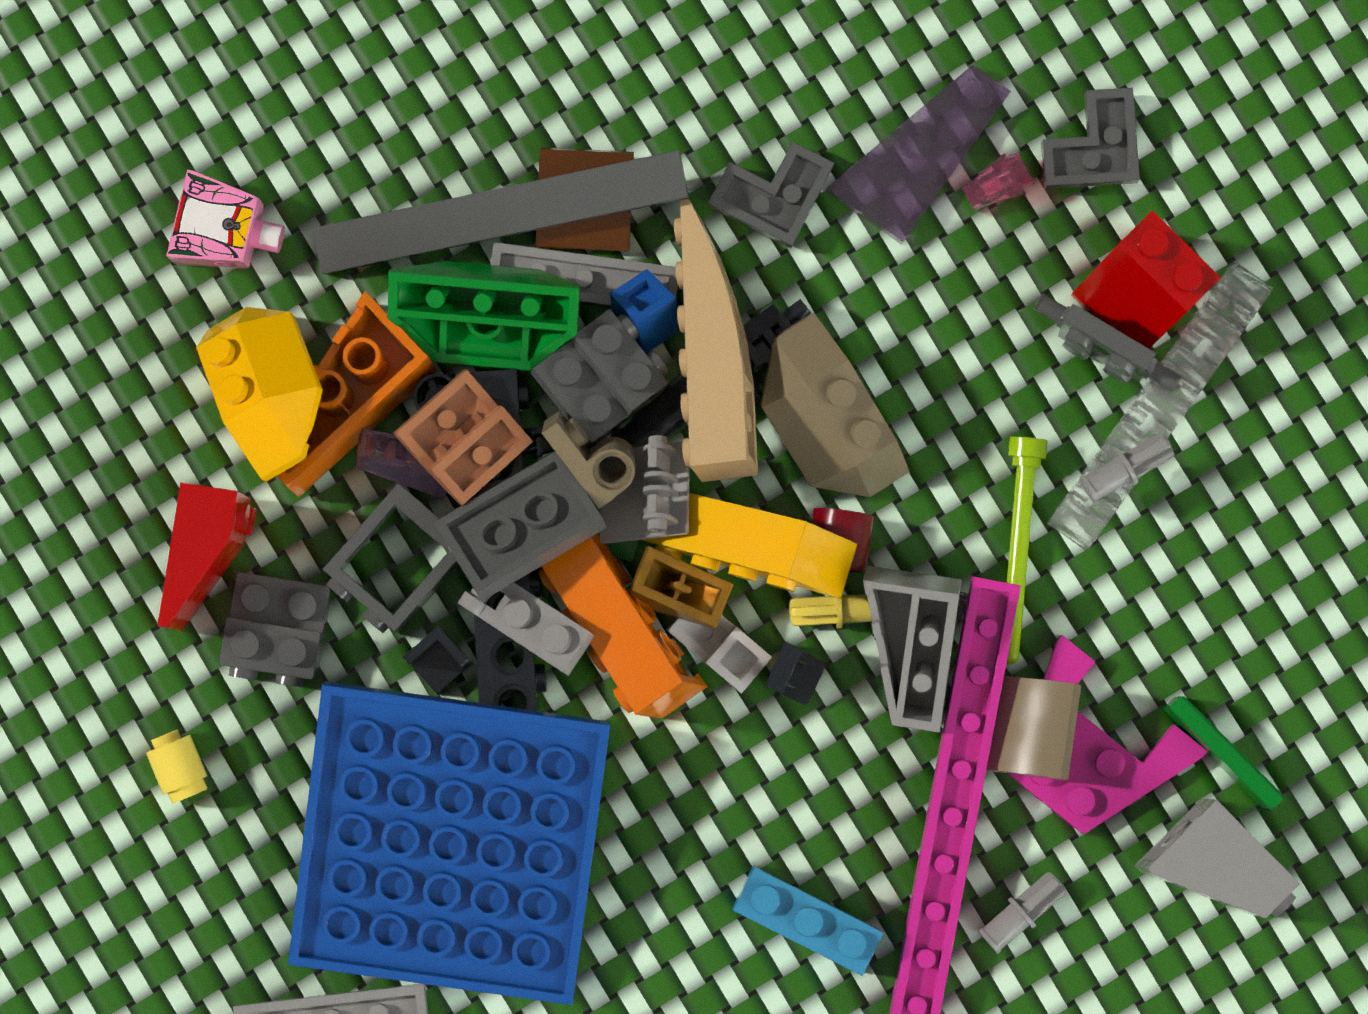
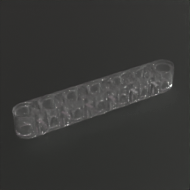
[1047,261,1273,551]

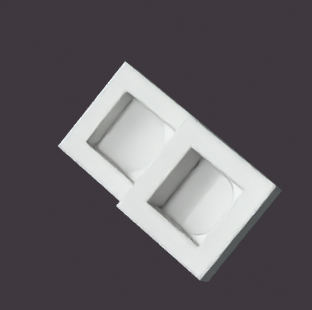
[666,615,772,693]

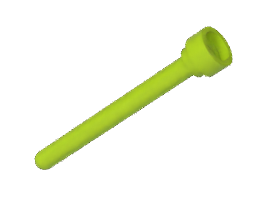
[1006,437,1048,665]

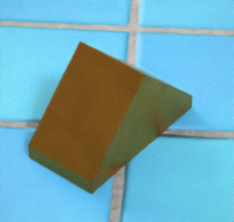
[629,546,734,629]

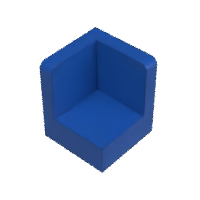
[610,269,680,354]

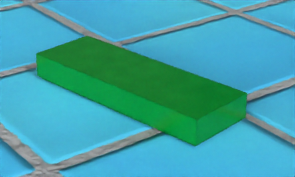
[1163,696,1284,811]

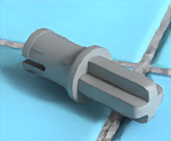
[1079,434,1174,504]
[978,872,1066,954]

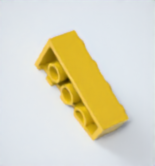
[642,493,857,599]

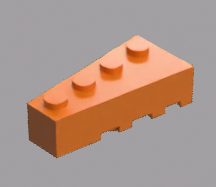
[277,291,437,497]
[538,533,708,719]

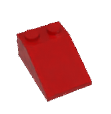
[157,483,256,632]

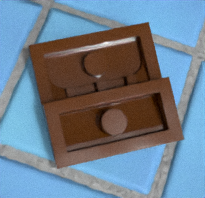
[536,147,634,251]

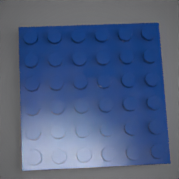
[288,681,611,1005]

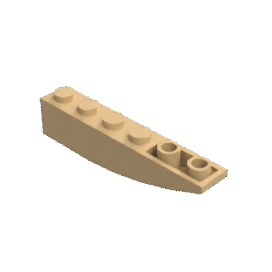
[674,199,758,482]

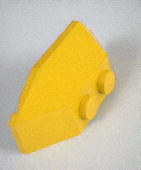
[196,307,323,482]

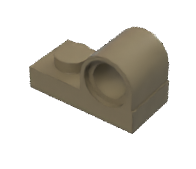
[542,411,636,509]

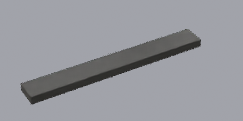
[312,150,689,275]

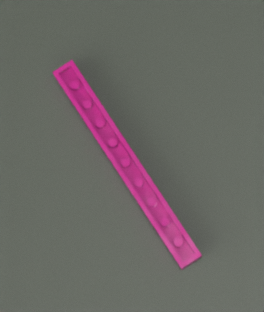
[889,576,1021,1014]

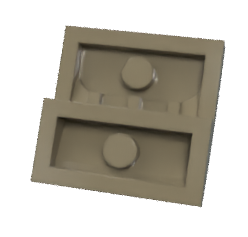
[986,676,1081,780]

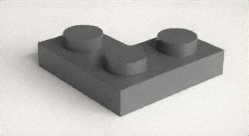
[1041,87,1140,189]
[708,142,834,248]

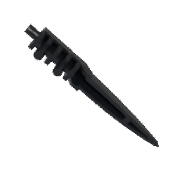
[585,299,811,492]

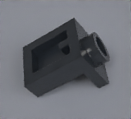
[764,641,825,705]

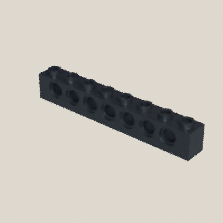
[467,369,548,712]

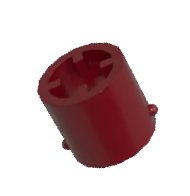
[811,508,874,573]

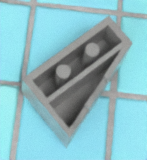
[863,566,962,732]

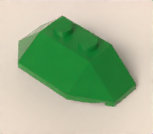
[387,261,580,371]

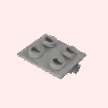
[600,435,690,544]

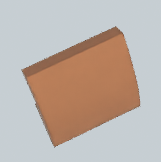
[393,370,533,505]

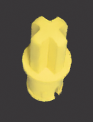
[789,594,872,629]

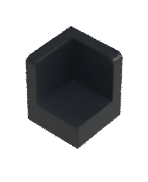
[402,626,474,695]

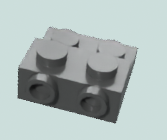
[531,309,669,447]
[218,572,332,688]

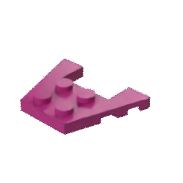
[1007,635,1208,834]

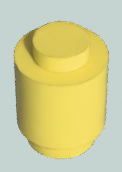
[146,729,207,804]

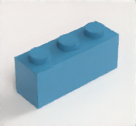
[732,865,884,976]

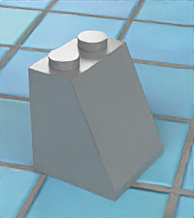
[1134,799,1300,918]

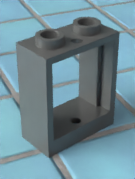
[323,483,459,634]

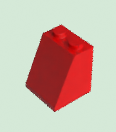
[1071,210,1221,349]

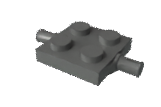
[1033,293,1182,393]

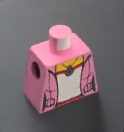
[166,169,285,268]

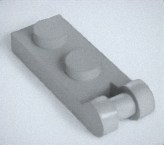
[458,583,595,676]

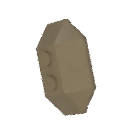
[760,313,910,497]

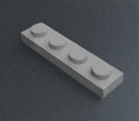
[490,242,678,308]
[233,984,428,1014]

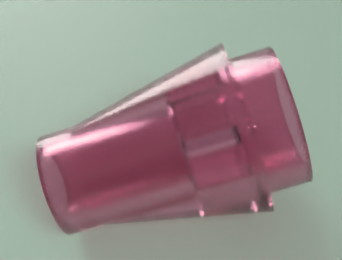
[961,151,1035,212]

